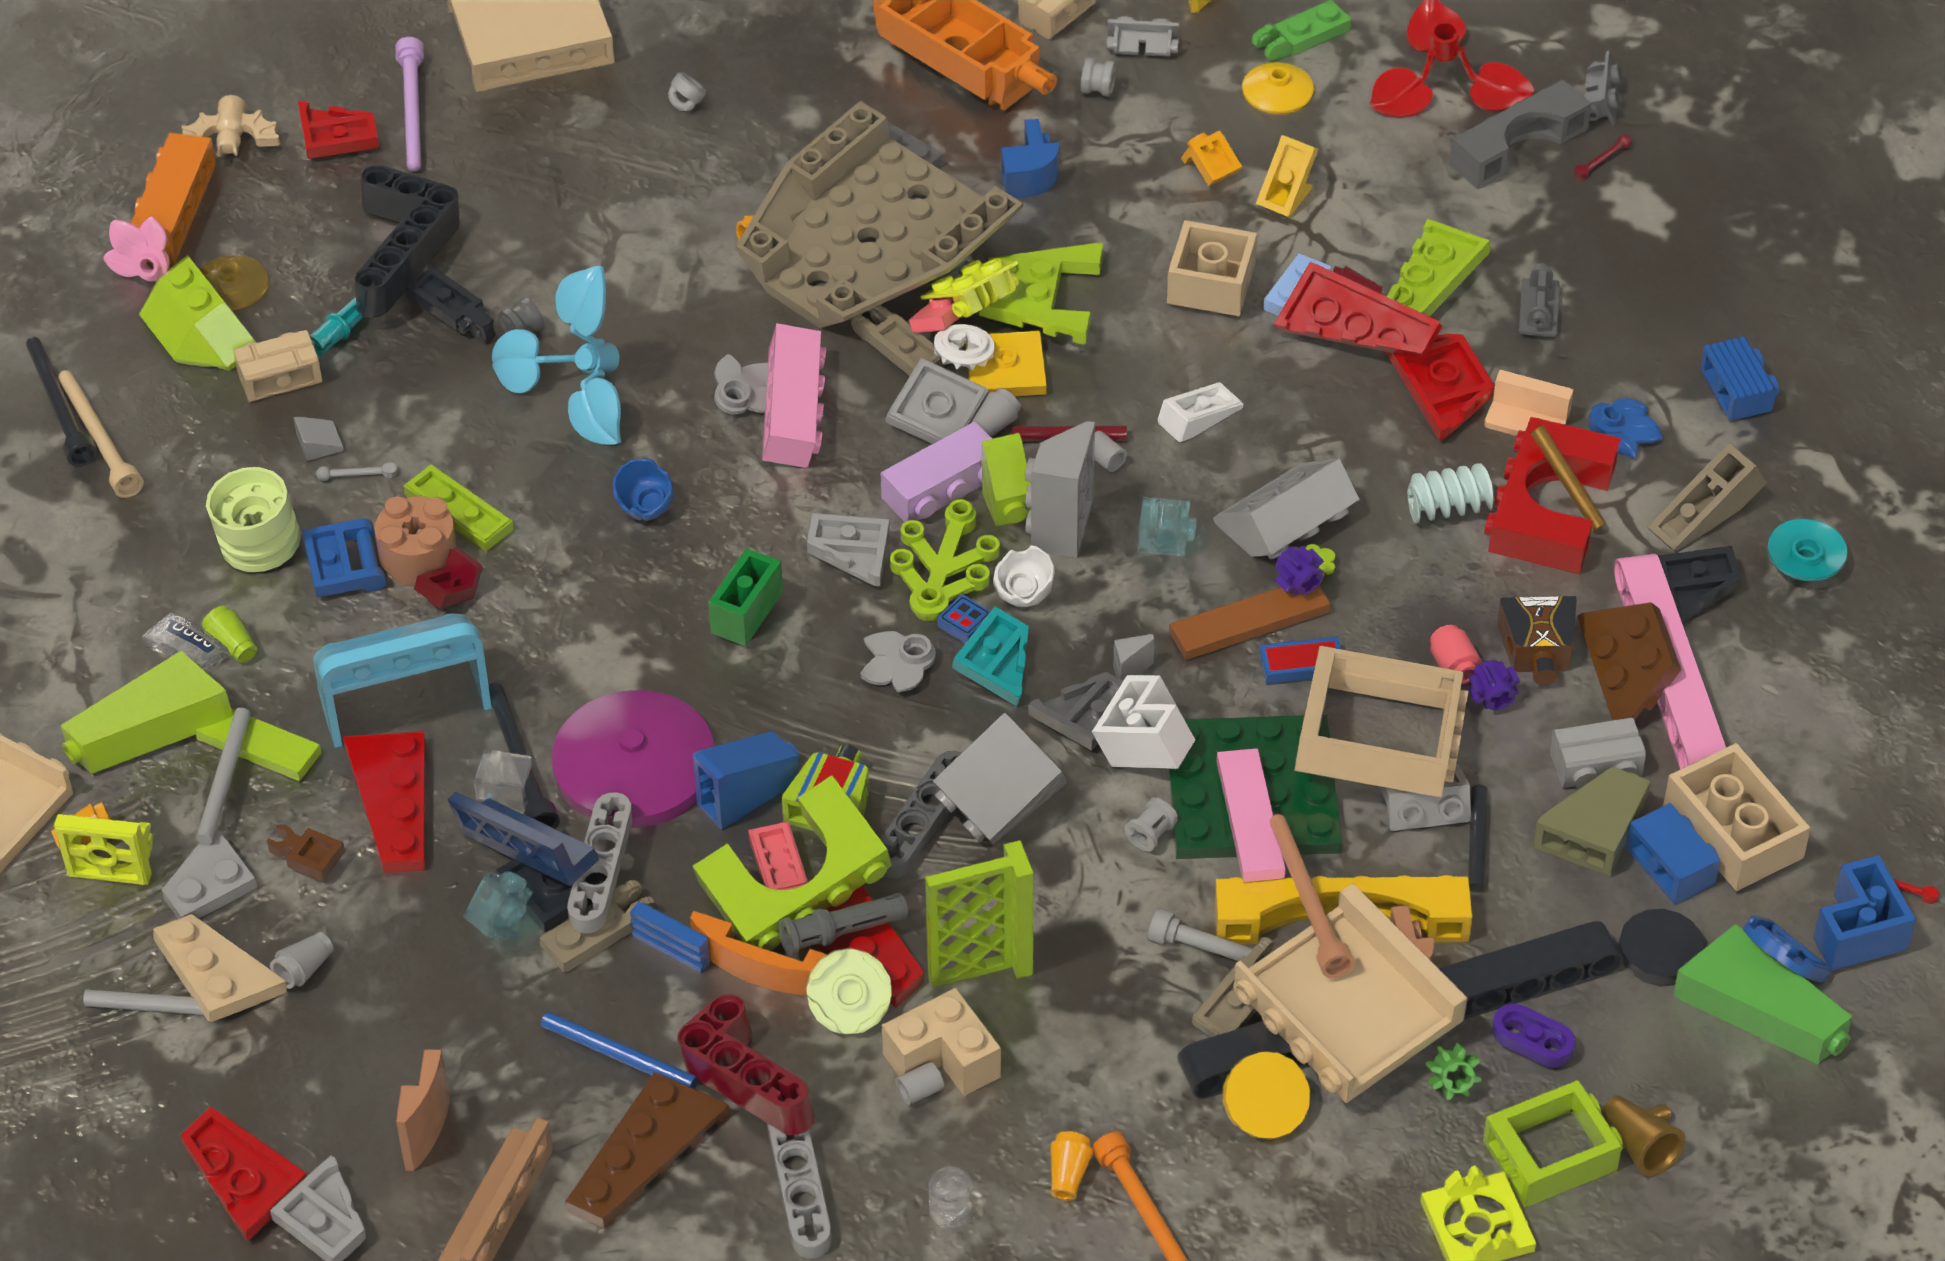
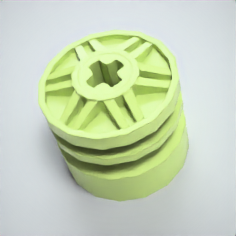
[206,467,301,572]

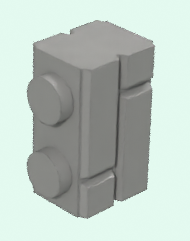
[1550,718,1646,789]

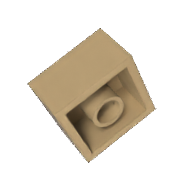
[1167,220,1257,316]

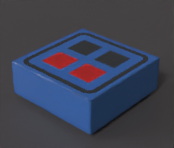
[937,594,991,644]

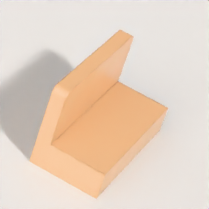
[1485,370,1574,436]

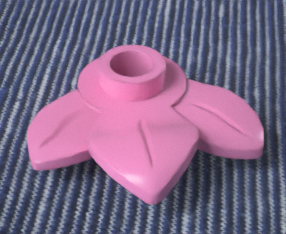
[103,217,170,282]

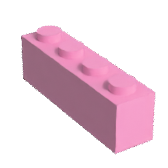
[762,323,826,468]

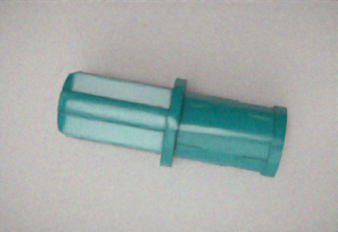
[309,298,364,357]

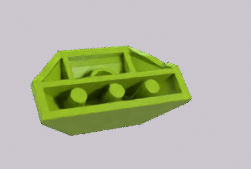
[139,255,255,371]

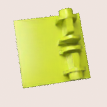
[920,258,1019,318]

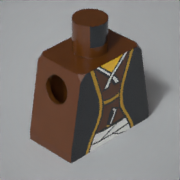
[1497,596,1577,685]

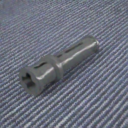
[779,892,908,956]

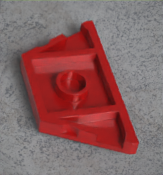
[1385,333,1495,441]

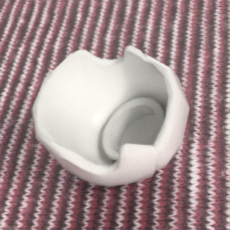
[993,545,1055,608]

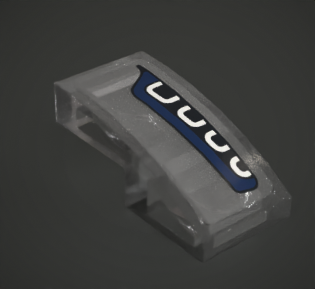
[142,612,230,673]

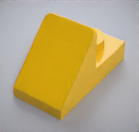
[1256,135,1319,217]

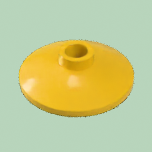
[1242,62,1314,114]

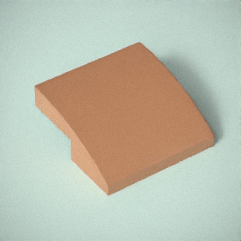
[396,1049,450,1171]

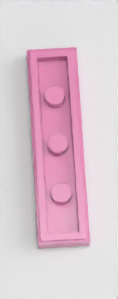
[1217,748,1285,882]

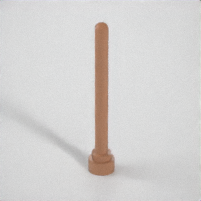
[1270,814,1355,978]

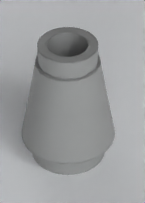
[971,388,1021,437]
[270,932,334,989]

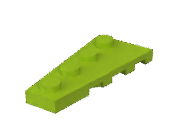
[1387,219,1491,316]

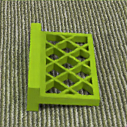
[925,840,1033,988]

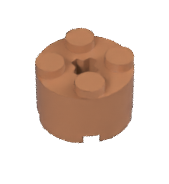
[374,496,457,586]

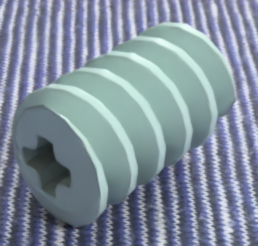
[1407,463,1493,523]

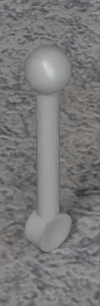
[316,462,397,481]

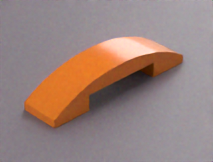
[690,911,827,996]

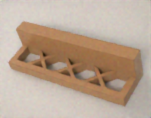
[438,1117,553,1261]

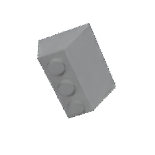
[1025,421,1095,558]
[1213,458,1360,559]

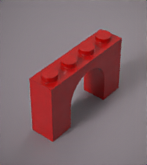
[1484,417,1621,575]

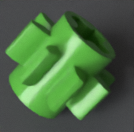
[1426,1043,1482,1100]

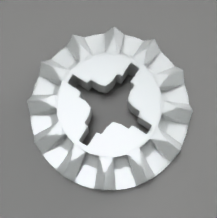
[934,324,994,371]

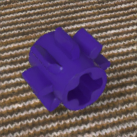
[1275,546,1324,596]
[1468,660,1520,710]

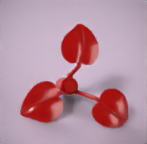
[1370,0,1534,118]

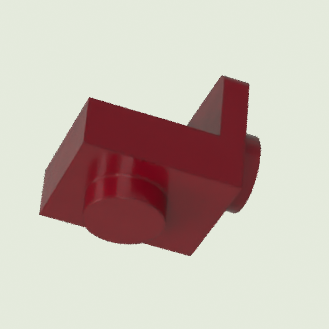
[414,547,483,609]

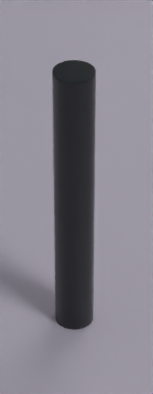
[1468,784,1488,893]

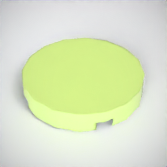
[806,948,892,1034]

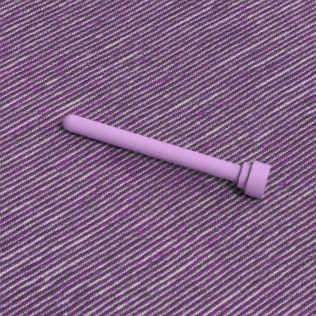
[395,37,424,172]

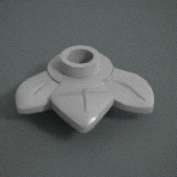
[714,354,768,414]
[861,631,936,692]

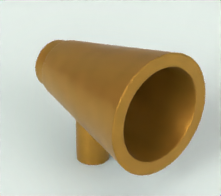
[1603,1096,1686,1177]

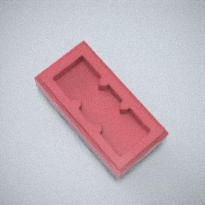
[909,297,960,333]
[748,821,808,890]

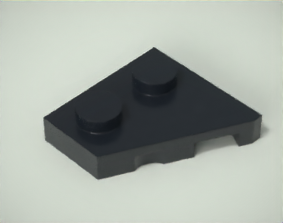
[1658,546,1742,624]

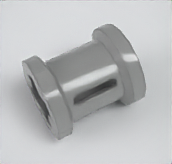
[1124,797,1178,852]

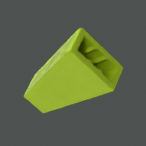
[60,651,233,774]

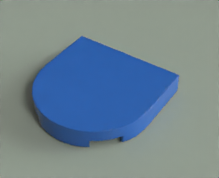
[1743,915,1832,983]

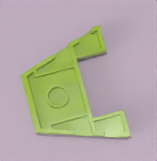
[979,243,1104,344]

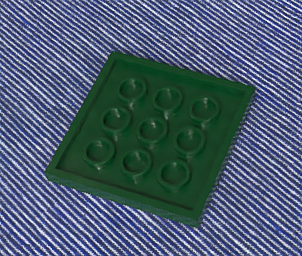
[1168,715,1342,859]

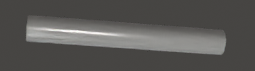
[83,989,204,1015]

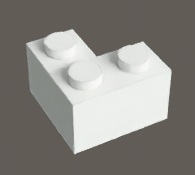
[1092,675,1195,769]

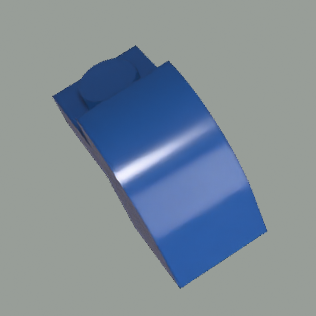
[1001,118,1059,198]

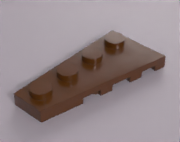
[565,1072,730,1228]

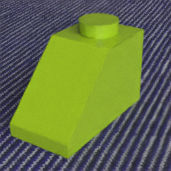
[982,433,1031,527]

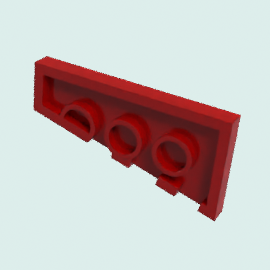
[343,731,426,873]

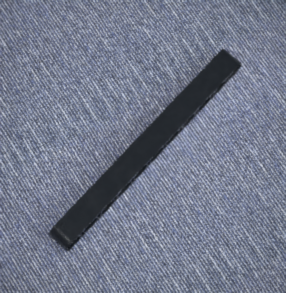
[1177,921,1623,1099]

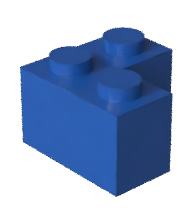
[1813,855,1916,971]

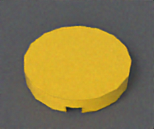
[1223,1052,1310,1139]

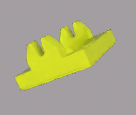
[54,814,153,885]
[1420,1166,1536,1261]

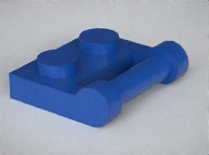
[302,518,386,598]

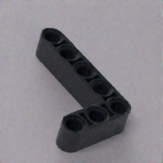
[354,165,460,318]

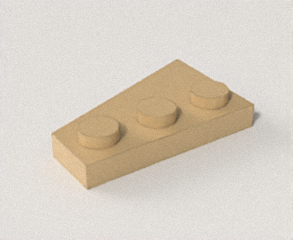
[153,914,287,1023]

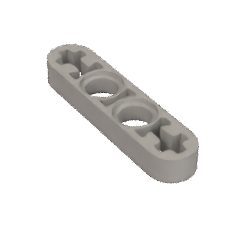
[568,792,632,933]
[768,1124,831,1259]

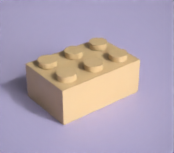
[1663,743,1811,891]

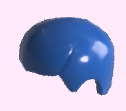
[612,458,675,521]

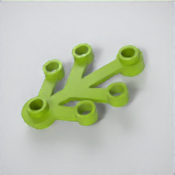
[890,499,1000,622]

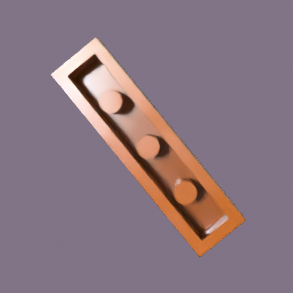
[128,133,216,265]

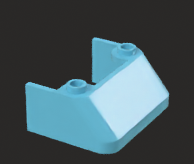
[313,614,492,748]

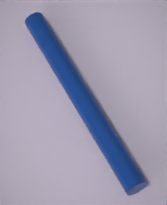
[541,1011,698,1089]

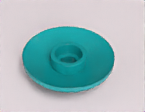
[1767,519,1847,581]

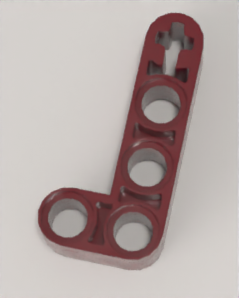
[677,994,815,1135]

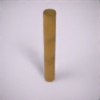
[1530,425,1606,532]

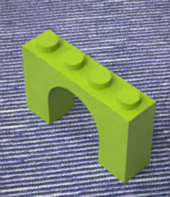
[693,776,892,951]

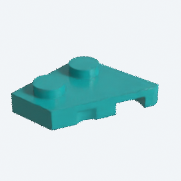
[951,606,1029,707]

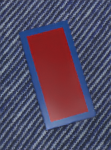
[1259,636,1341,684]

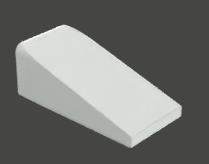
[1158,382,1244,442]

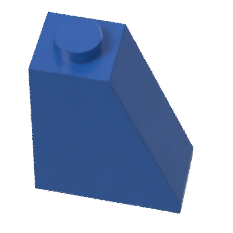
[693,731,801,830]

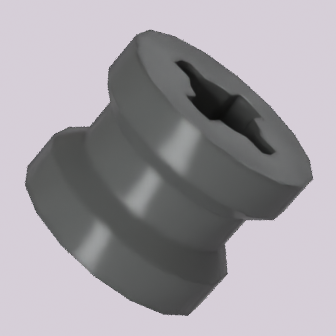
[498,298,544,334]

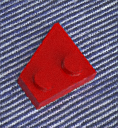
[298,101,380,159]

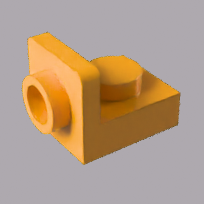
[1181,131,1242,186]

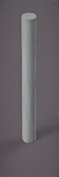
[196,708,251,845]

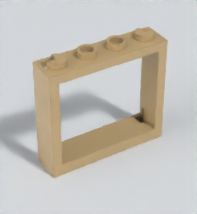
[1294,646,1468,798]

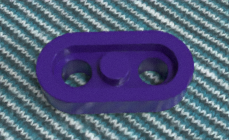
[1492,1004,1575,1067]

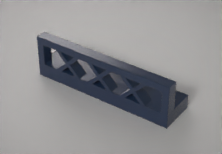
[447,792,600,886]

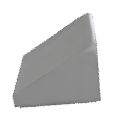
[294,417,344,461]
[1113,634,1155,681]

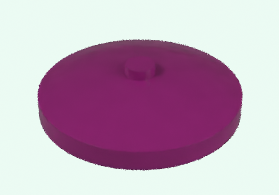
[552,690,714,828]

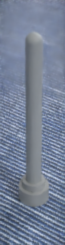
[1148,908,1253,961]

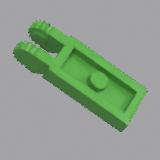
[1251,0,1352,62]

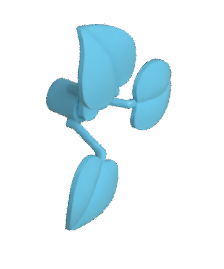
[492,266,621,445]

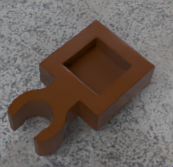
[267,824,345,882]

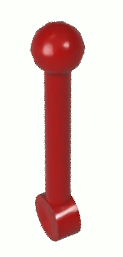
[1893,879,1939,904]

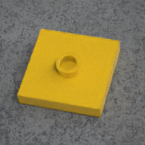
[965,331,1047,397]

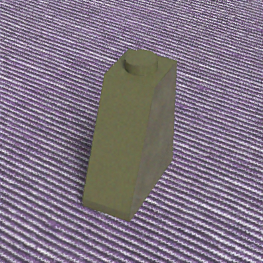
[1533,767,1651,877]

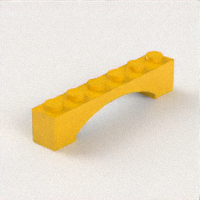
[1215,875,1472,944]

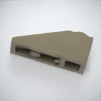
[1647,443,1767,553]

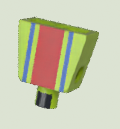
[782,745,870,831]

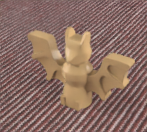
[181,95,280,157]

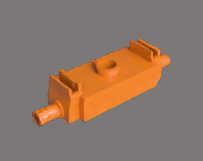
[873,0,1057,111]

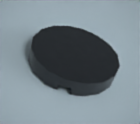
[1618,909,1705,985]

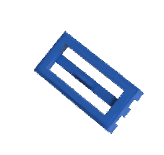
[630,902,710,973]

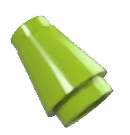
[202,606,258,664]

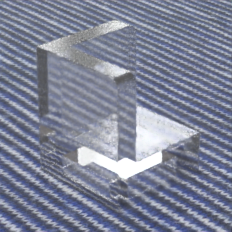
[474,749,532,813]

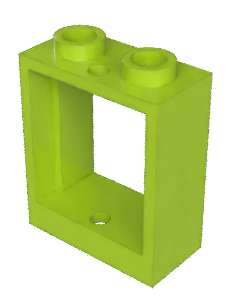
[1483,1080,1623,1208]

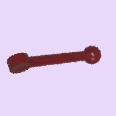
[1574,134,1632,180]

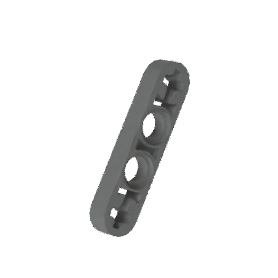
[880,751,962,879]

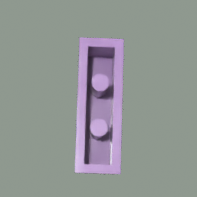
[881,421,992,522]

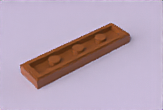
[1169,586,1330,661]

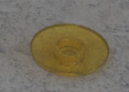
[200,255,268,311]

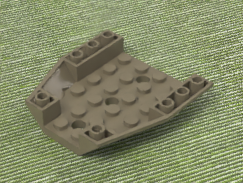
[736,101,1023,328]

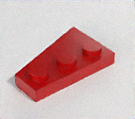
[180,1106,307,1242]

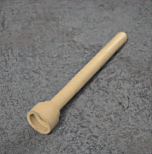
[58,370,144,498]

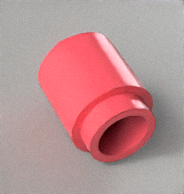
[1430,625,1482,684]

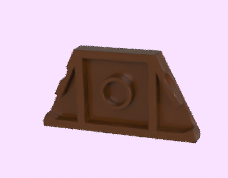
[1577,602,1681,721]

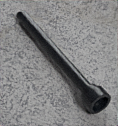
[26,336,97,467]
[489,682,560,829]

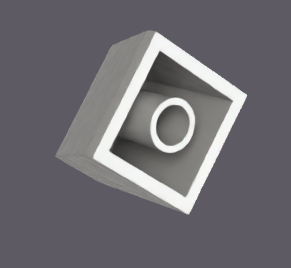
[933,712,1067,845]

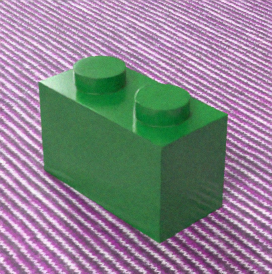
[708,548,783,646]

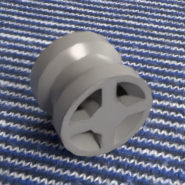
[1081,58,1116,97]

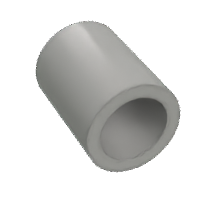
[1094,431,1127,472]
[896,1062,944,1105]

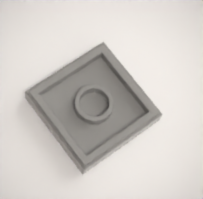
[886,358,989,444]

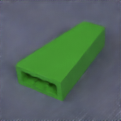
[1674,924,1852,1065]

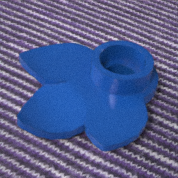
[1589,398,1663,459]

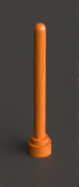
[1092,1131,1188,1261]

